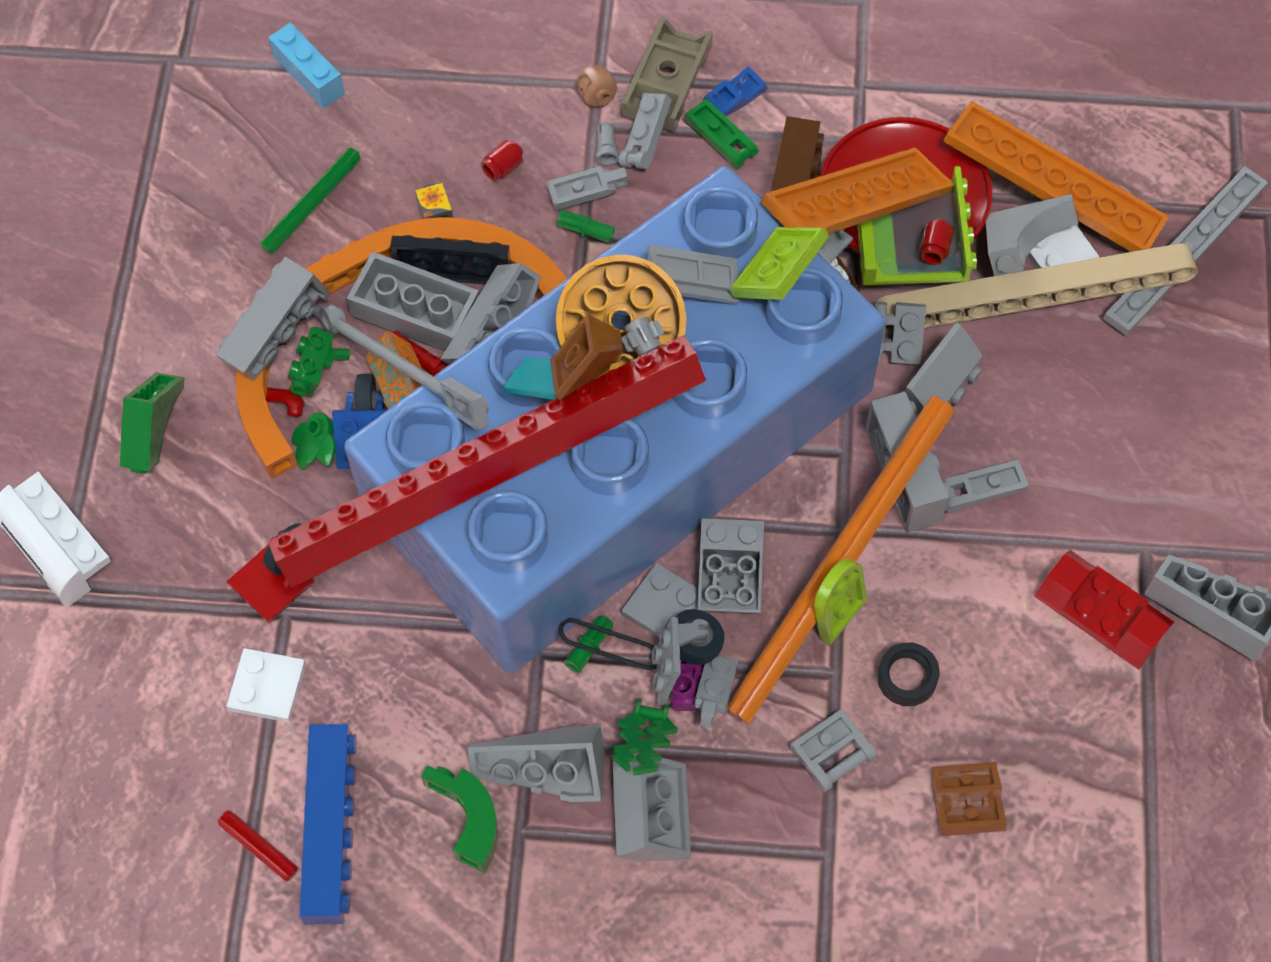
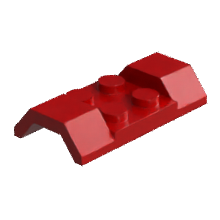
[1034,550,1174,670]

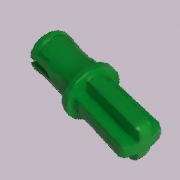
[557,210,615,244]
[564,615,613,674]

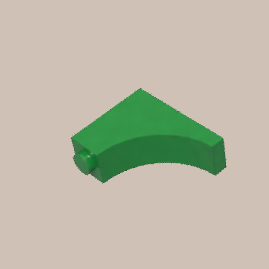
[119,372,185,473]

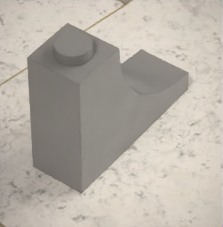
[986,194,1079,276]

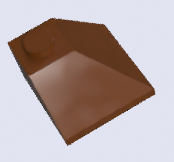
[550,314,623,400]

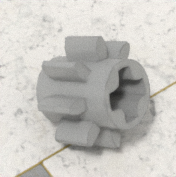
[621,316,665,356]

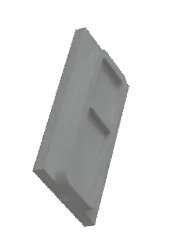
[647,244,740,305]

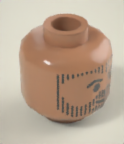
[576,65,617,107]

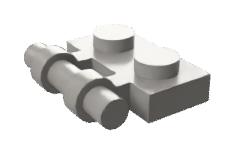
[875,302,926,365]

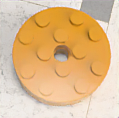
[556,255,686,379]

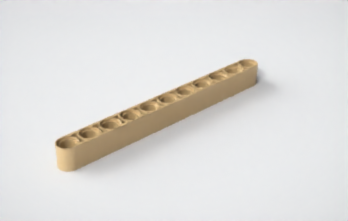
[876,243,1198,334]

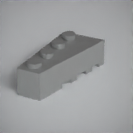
[1144,554,1271,661]

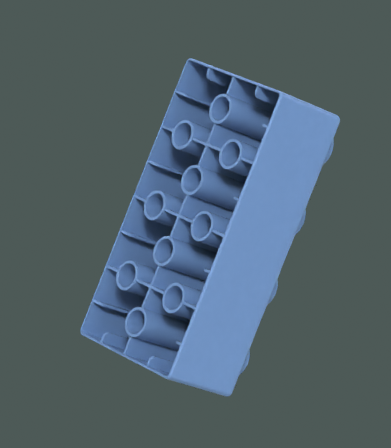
[345,166,886,673]

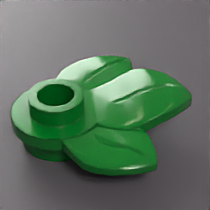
[291,413,336,470]

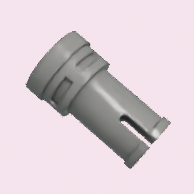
[596,122,619,166]

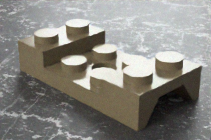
[622,17,713,132]

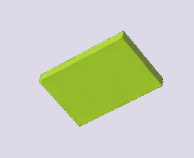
[729,227,830,300]

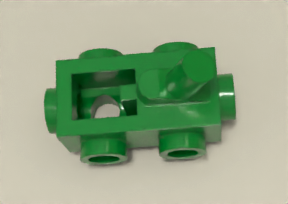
[287,327,350,397]

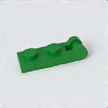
[685,99,759,170]

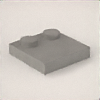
[621,563,698,639]

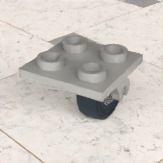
[652,609,725,705]

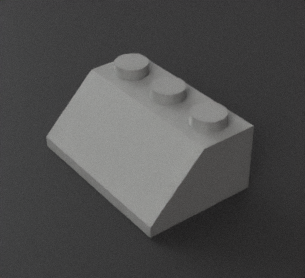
[905,322,983,415]
[613,752,691,862]

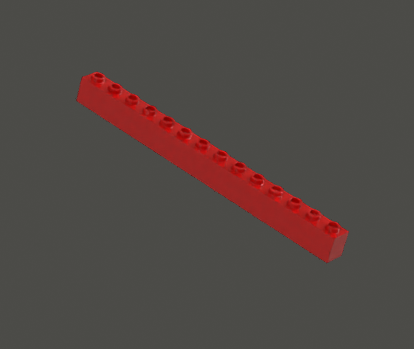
[268,335,706,588]

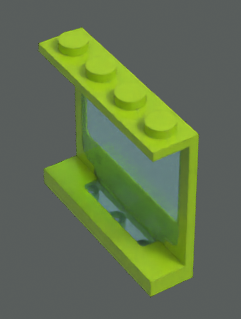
[857,167,977,285]

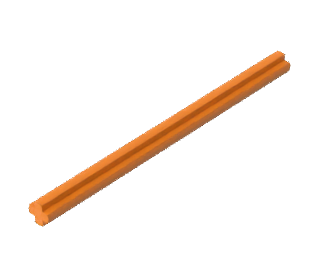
[727,395,955,724]

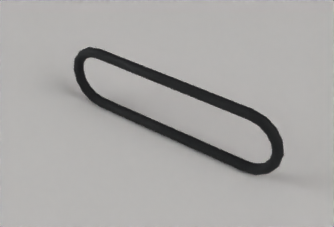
[558,618,656,670]

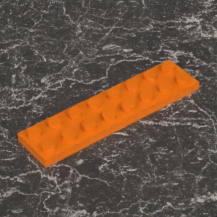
[944,101,1170,252]
[761,147,955,234]

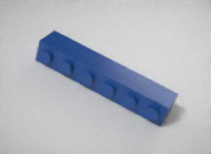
[299,724,357,925]

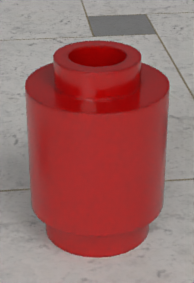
[481,140,523,181]
[919,219,954,265]

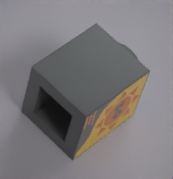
[415,182,453,219]

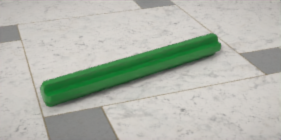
[260,147,361,254]

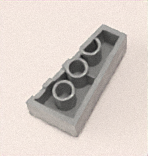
[216,256,330,381]
[441,263,541,365]

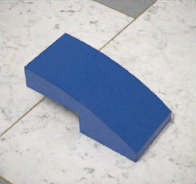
[705,66,768,116]

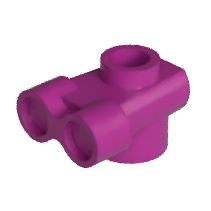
[670,663,702,711]

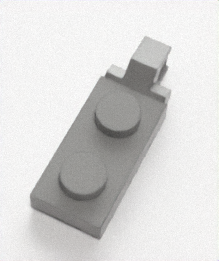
[547,166,628,211]
[694,656,739,728]

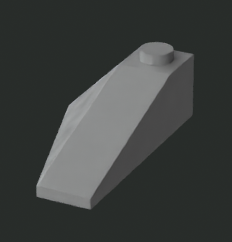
[467,725,605,802]

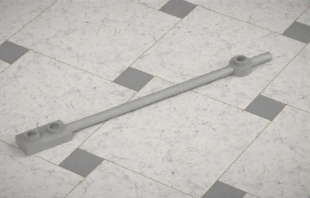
[312,303,489,431]

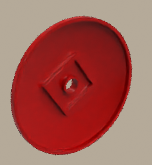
[820,117,992,267]

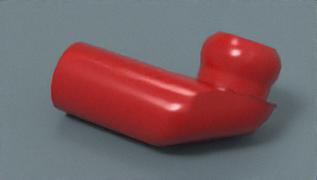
[266,388,305,417]

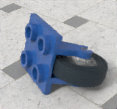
[332,374,388,469]

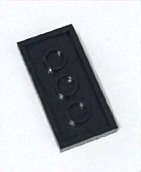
[390,235,511,285]

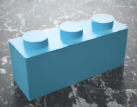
[268,23,345,109]

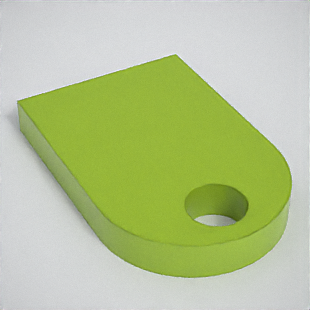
[814,558,867,646]

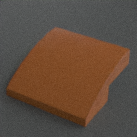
[931,762,1007,836]

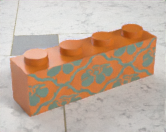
[365,330,423,409]

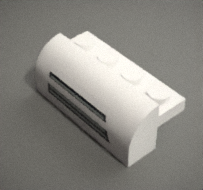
[0,472,111,608]

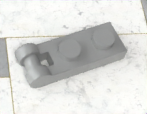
[619,93,672,169]
[942,459,1029,513]

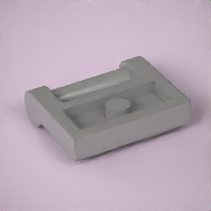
[790,709,877,793]

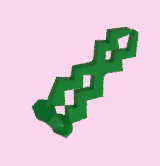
[613,698,678,776]

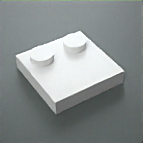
[1027,225,1099,269]
[226,648,306,723]

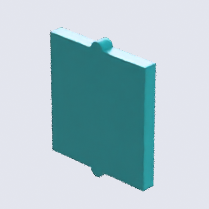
[503,356,557,400]

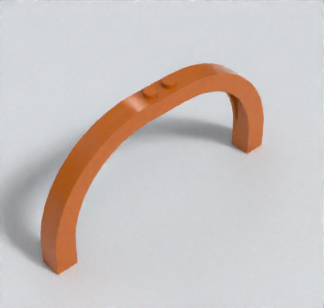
[236,217,567,479]

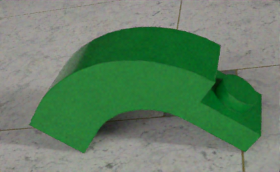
[421,765,498,874]

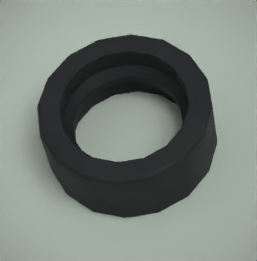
[877,642,940,706]

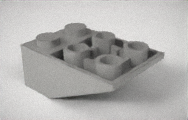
[698,518,764,614]

